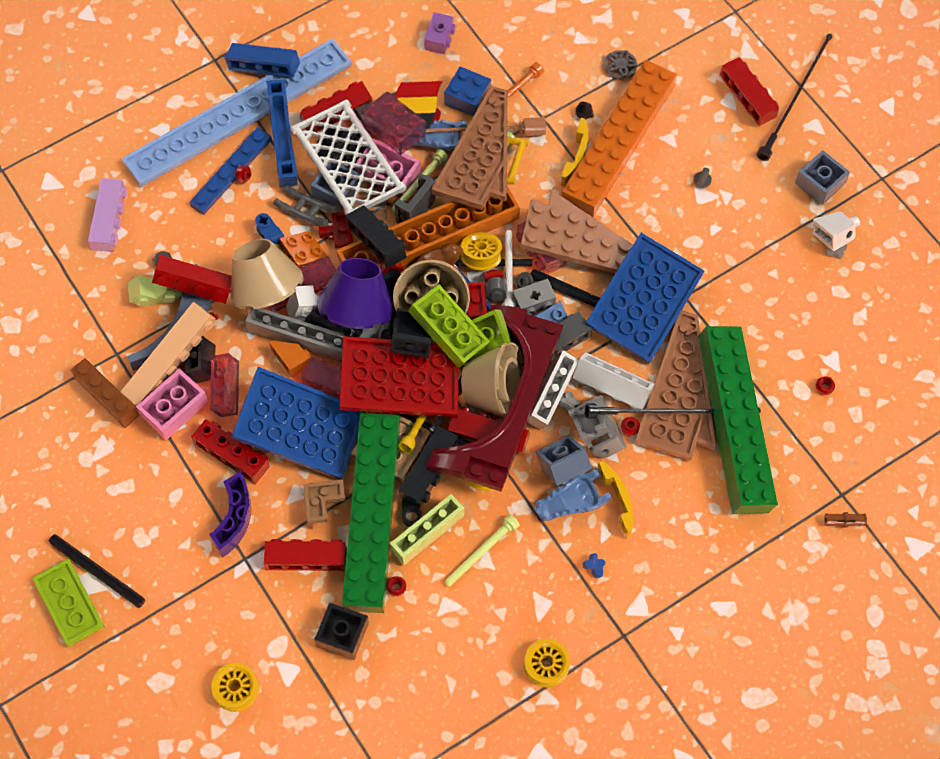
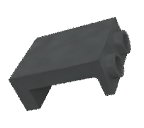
[394,173,436,224]

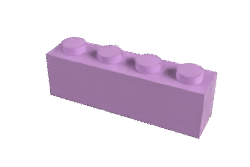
[88,178,128,252]

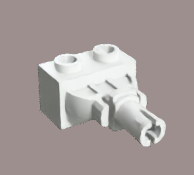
[286,285,325,322]

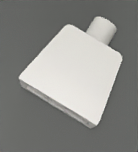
[813,212,860,251]

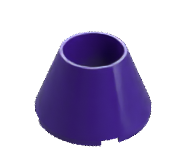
[317,258,394,329]

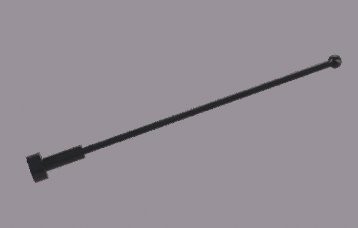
[756,33,833,161]
[584,403,761,419]

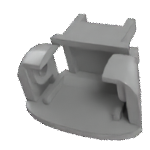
[568,395,626,458]

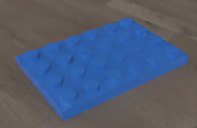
[585,232,705,364]
[231,366,365,480]

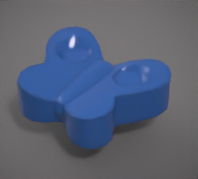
[582,553,605,578]

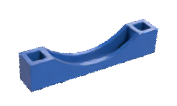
[266,79,298,187]

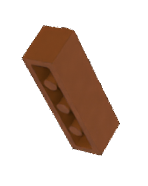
[71,358,140,428]

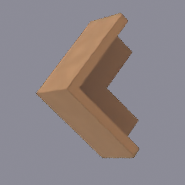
[303,479,345,529]

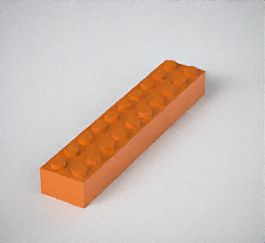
[562,60,677,217]
[337,186,520,268]

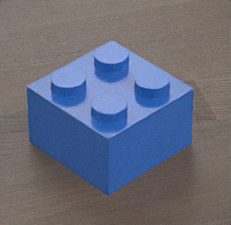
[444,66,491,116]

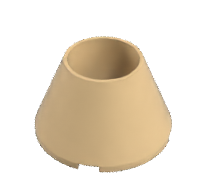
[231,239,304,309]
[461,343,524,418]

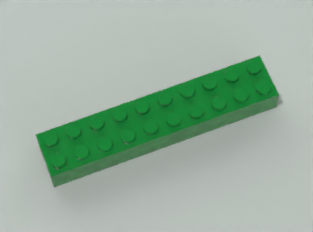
[698,326,778,514]
[342,413,401,613]

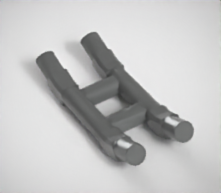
[273,185,338,226]

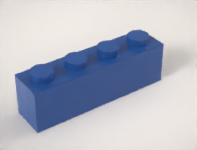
[225,43,300,78]

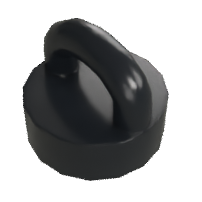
[576,101,594,120]

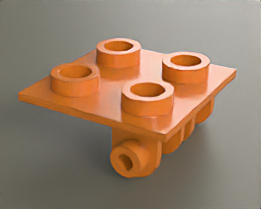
[279,231,328,272]

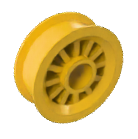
[461,232,502,271]
[524,639,570,688]
[211,663,259,712]

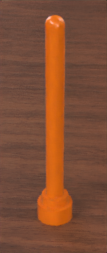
[508,62,544,99]

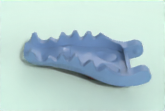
[401,120,467,151]
[536,469,612,521]

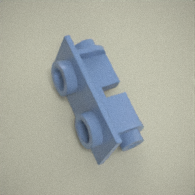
[535,301,568,323]

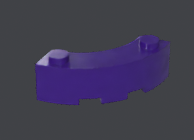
[209,472,252,558]

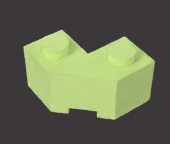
[128,275,182,307]

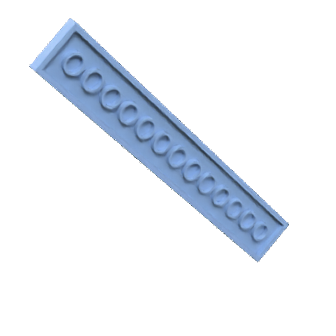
[122,38,352,187]

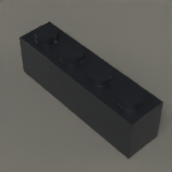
[345,205,407,268]
[399,426,460,508]

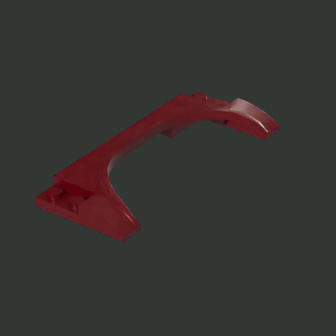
[426,305,564,492]

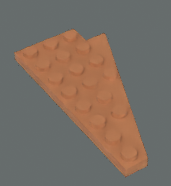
[431,86,508,210]
[520,191,633,274]
[635,310,716,461]

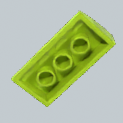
[408,284,490,368]
[432,309,510,366]

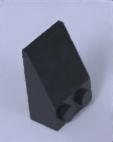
[314,128,368,171]

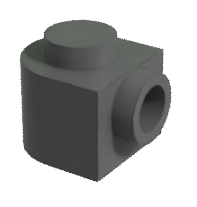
[484,277,506,303]

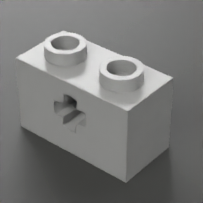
[513,279,556,316]

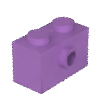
[424,12,456,54]

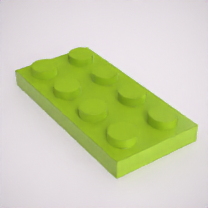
[32,558,105,648]

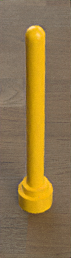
[398,415,427,454]

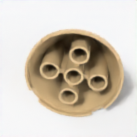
[393,260,470,314]

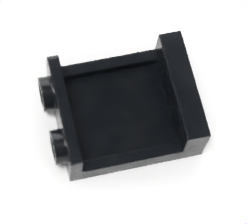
[390,308,432,358]

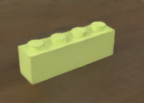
[390,494,464,565]

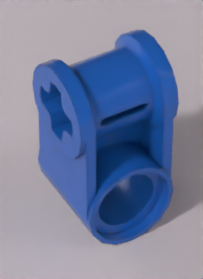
[255,213,285,245]

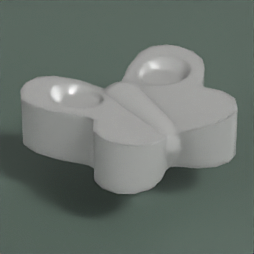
[825,244,847,259]
[558,391,580,411]

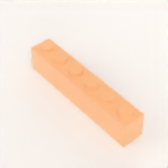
[121,302,216,406]

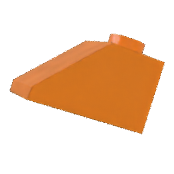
[269,340,311,378]

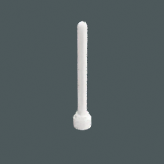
[501,230,516,307]

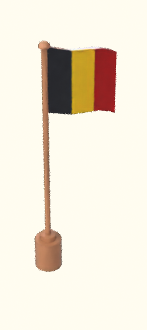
[383,81,546,136]

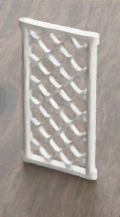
[290,100,407,215]

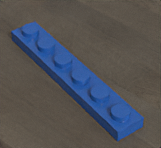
[189,127,272,215]

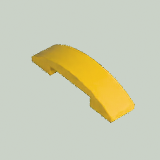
[561,118,588,187]
[598,461,633,539]

